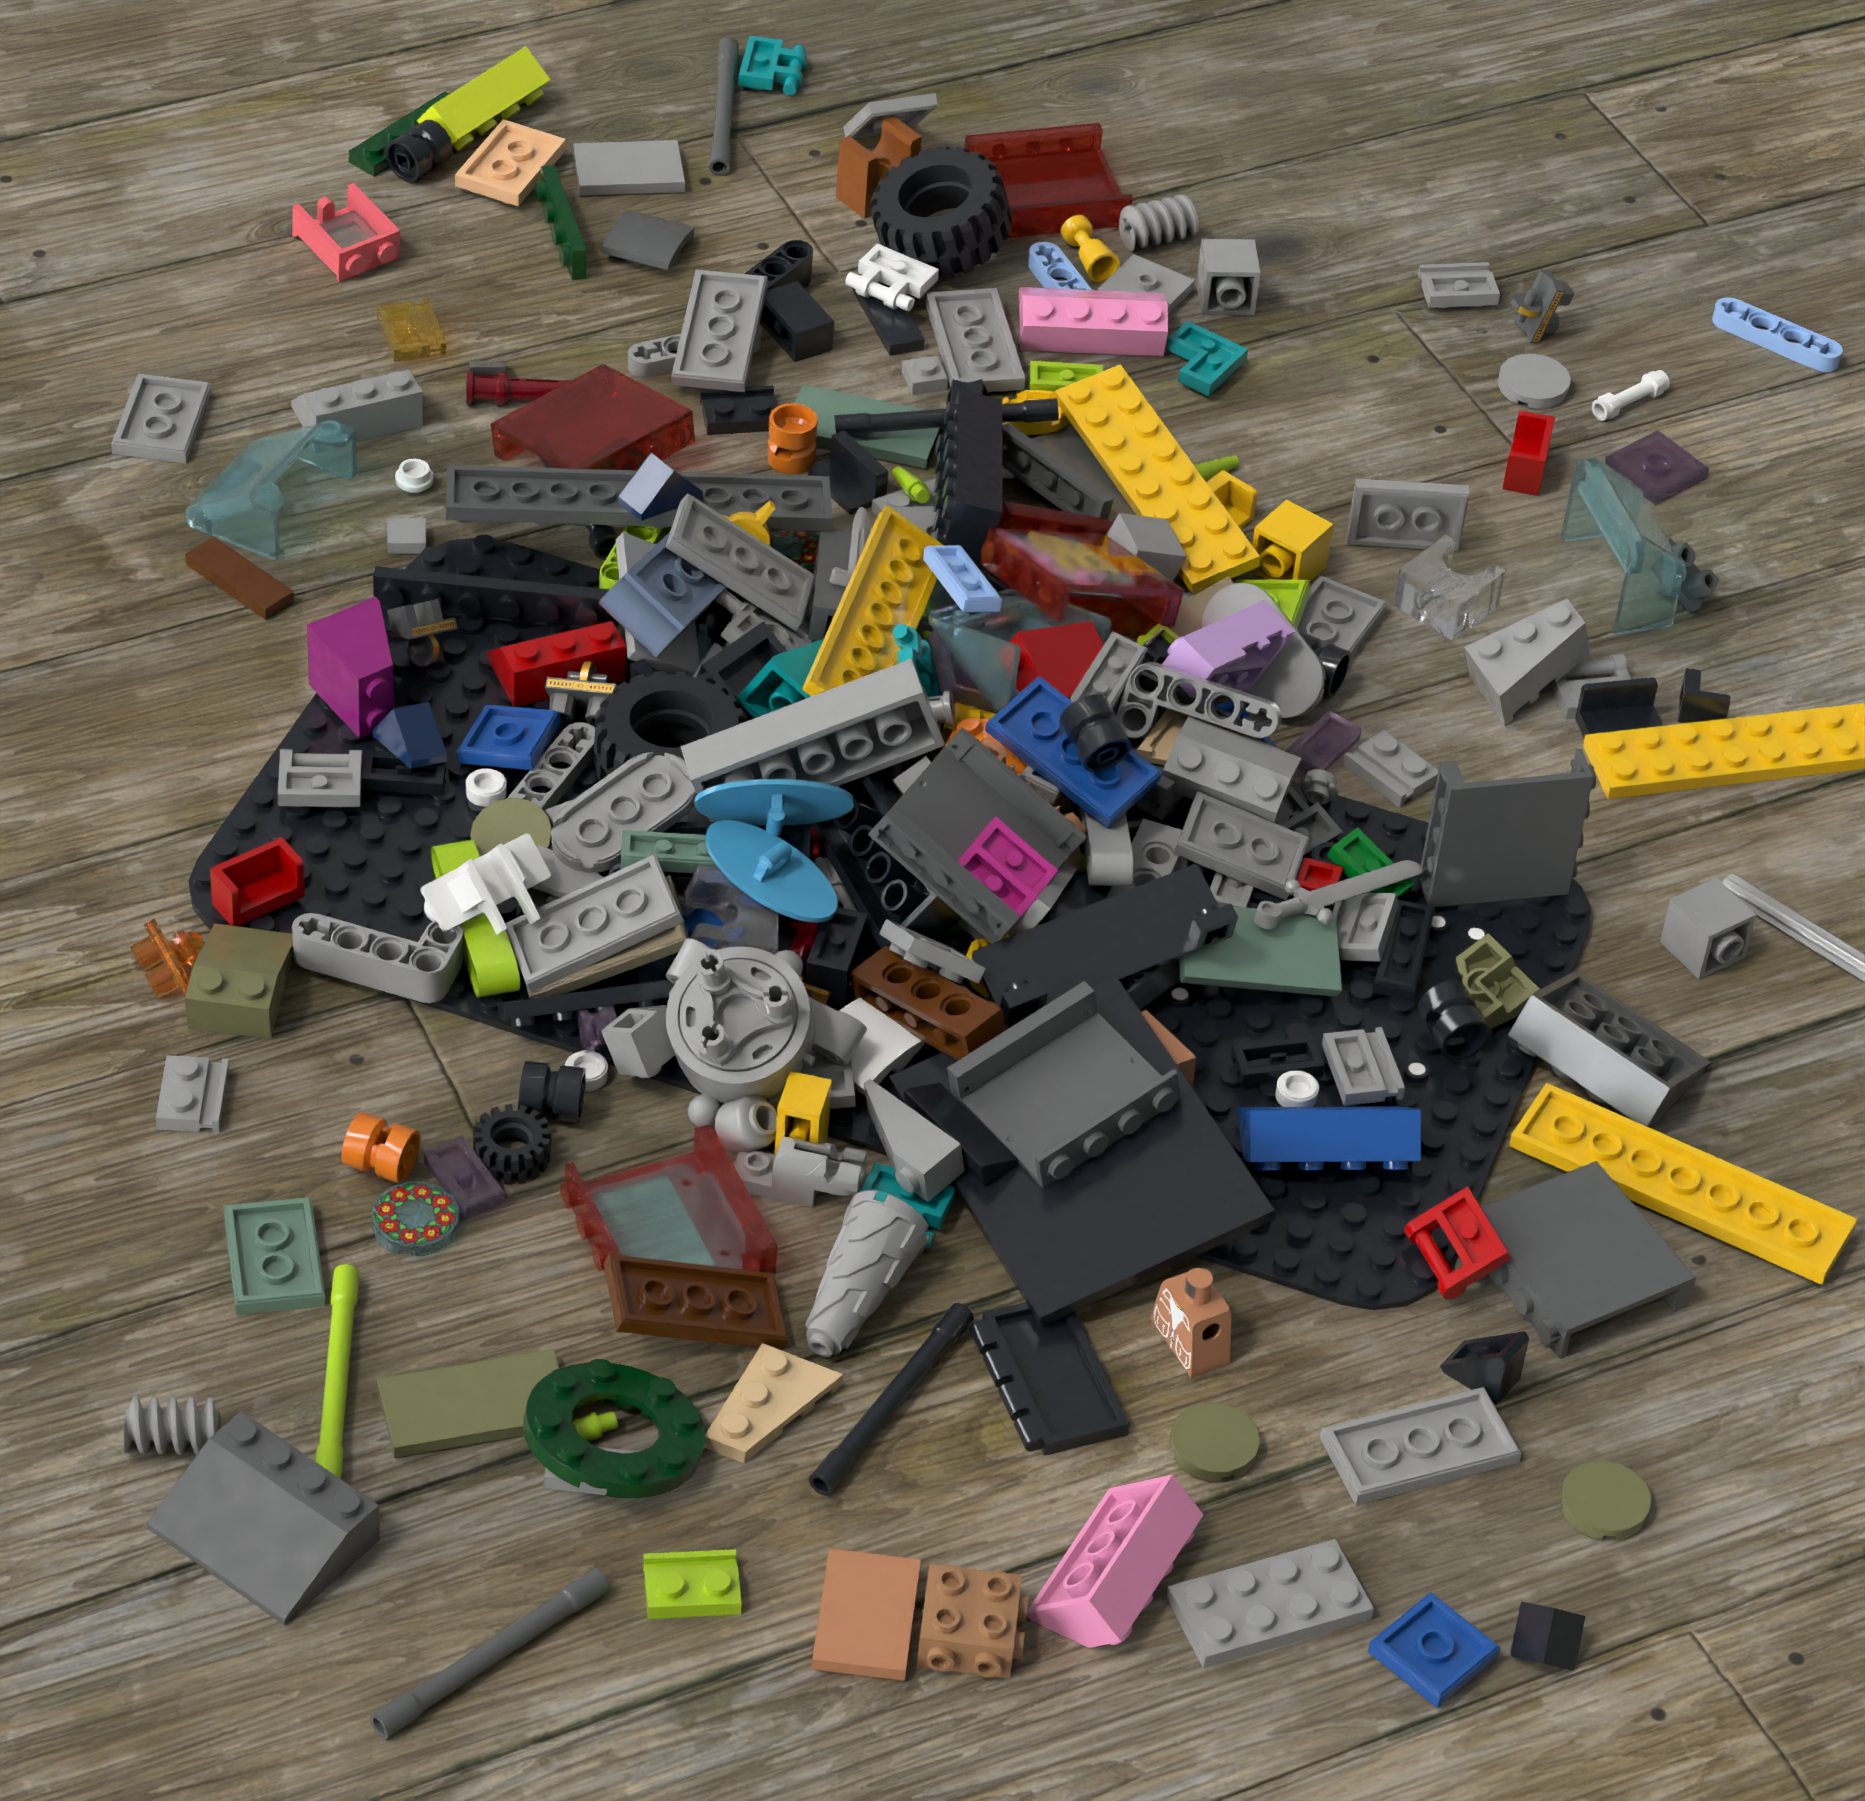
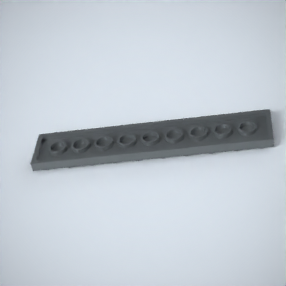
[446,465,833,533]

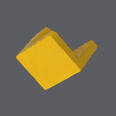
[1206,470,1258,529]

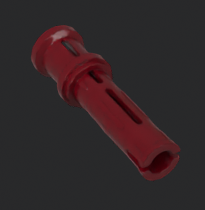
[466,371,579,406]

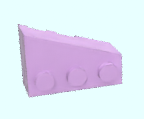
[1162,600,1295,698]

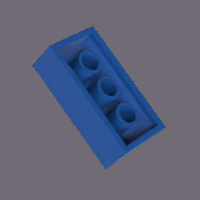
[1237,1106,1421,1170]

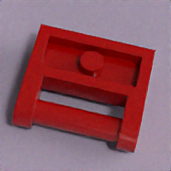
[1404,1186,1512,1300]

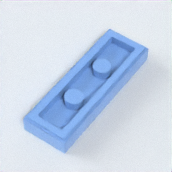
[923,545,1002,612]

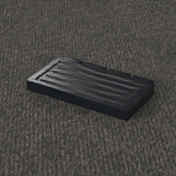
[969,1302,1130,1456]

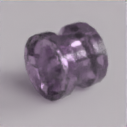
[578,1005,616,1053]

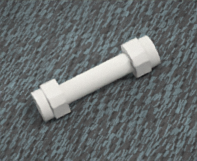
[1592,370,1670,421]

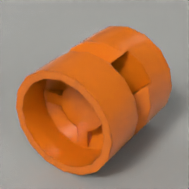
[767,403,818,474]
[341,1112,421,1184]

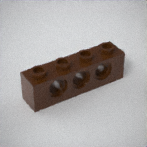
[850,946,1006,1060]

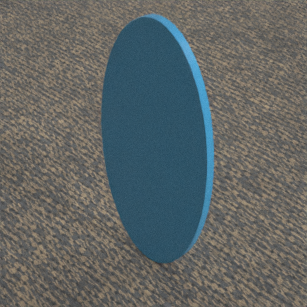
[695,779,854,836]
[705,820,838,923]

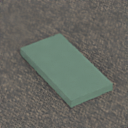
[795,384,943,469]
[1179,905,1342,997]

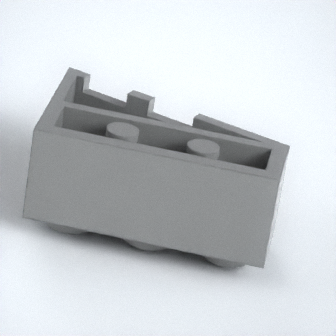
[1464,599,1590,726]

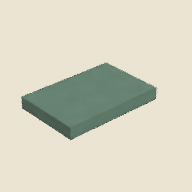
[223,1197,325,1315]

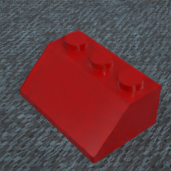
[487,621,626,707]

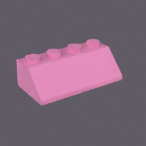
[1019,287,1168,357]
[1027,1474,1204,1648]

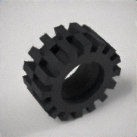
[473,1104,551,1185]

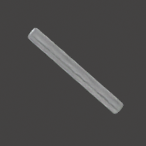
[1722,874,1865,983]

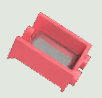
[292,183,401,282]

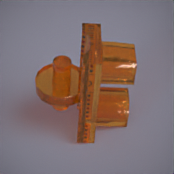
[130,918,204,998]

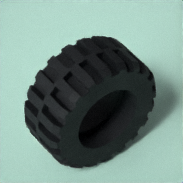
[870,147,1012,279]
[594,671,748,781]

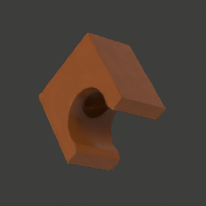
[836,116,922,219]

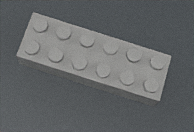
[681,659,945,822]

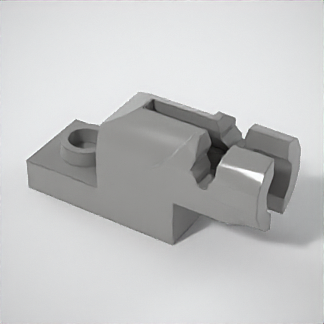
[729,1136,868,1207]

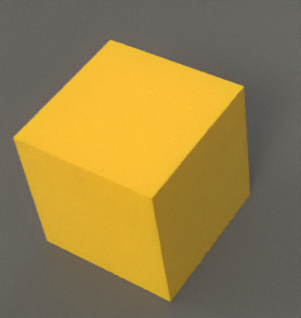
[1250,499,1333,582]

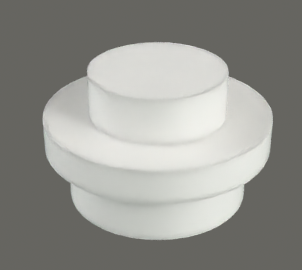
[395,459,433,493]

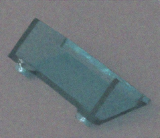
[185,420,357,560]
[928,589,1111,710]

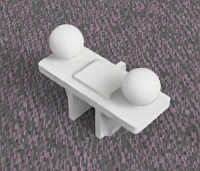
[421,833,551,934]

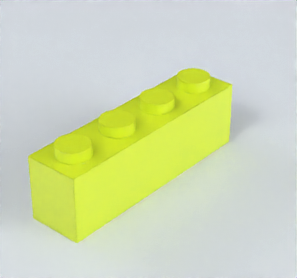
[417,46,551,152]

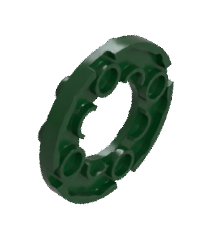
[523,1359,706,1498]

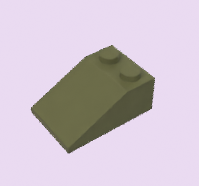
[185,923,293,1039]

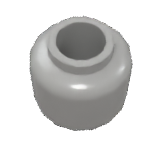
[715,1094,777,1155]

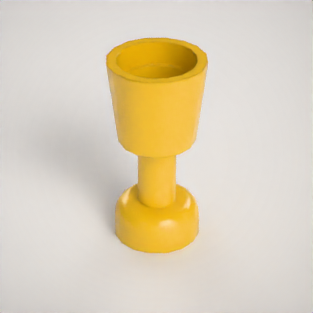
[1061,215,1120,283]

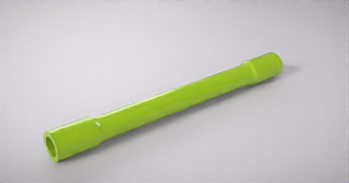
[315,1264,360,1479]

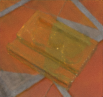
[377,299,446,362]

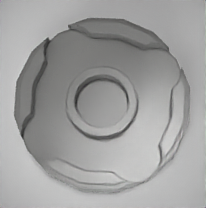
[1498,354,1571,409]

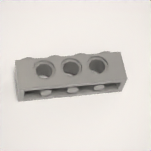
[1106,819,1191,899]

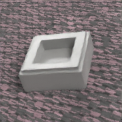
[387,518,426,554]

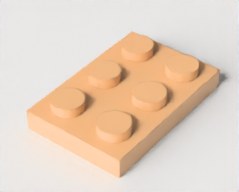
[455,119,566,206]

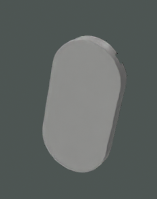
[1202,583,1326,719]
[551,752,697,873]

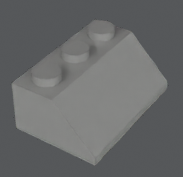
[291,370,423,451]
[1162,715,1302,823]

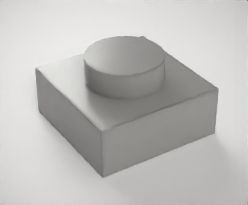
[902,356,948,395]

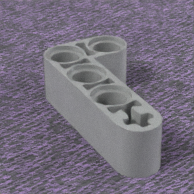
[1116,662,1282,738]
[1079,806,1133,886]
[292,913,463,1003]

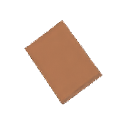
[811,1548,921,1681]

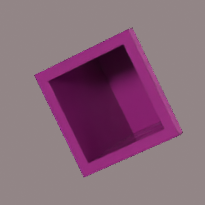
[307,597,393,739]

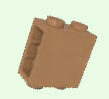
[917,1564,1029,1678]

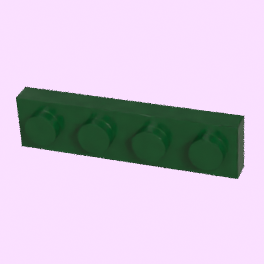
[348,91,449,177]
[535,165,587,280]

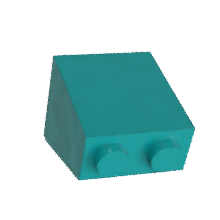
[737,639,824,718]

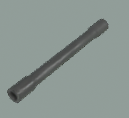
[709,37,739,176]
[370,1568,610,1739]

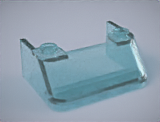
[1561,457,1686,635]

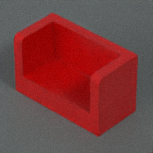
[1502,411,1555,496]
[210,837,305,926]

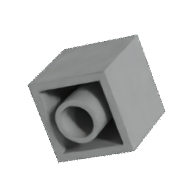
[1196,239,1261,315]
[1095,513,1187,594]
[1660,878,1756,979]

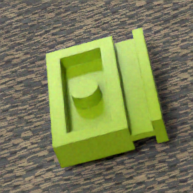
[643,1549,742,1619]

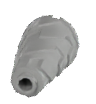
[805,1191,931,1357]

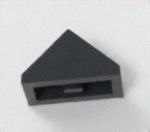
[1440,1331,1529,1405]

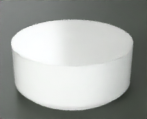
[466,768,506,807]
[565,1051,608,1092]
[1275,1071,1319,1107]

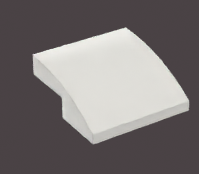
[811,998,924,1096]

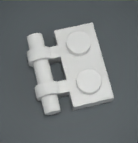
[845,244,939,311]

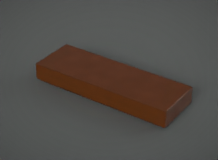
[185,537,294,620]

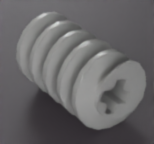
[1119,194,1199,251]
[124,1395,221,1455]

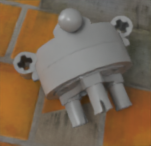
[666,938,867,1128]

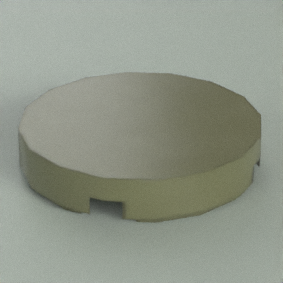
[470,798,552,857]
[1169,1402,1260,1482]
[1560,1460,1652,1540]

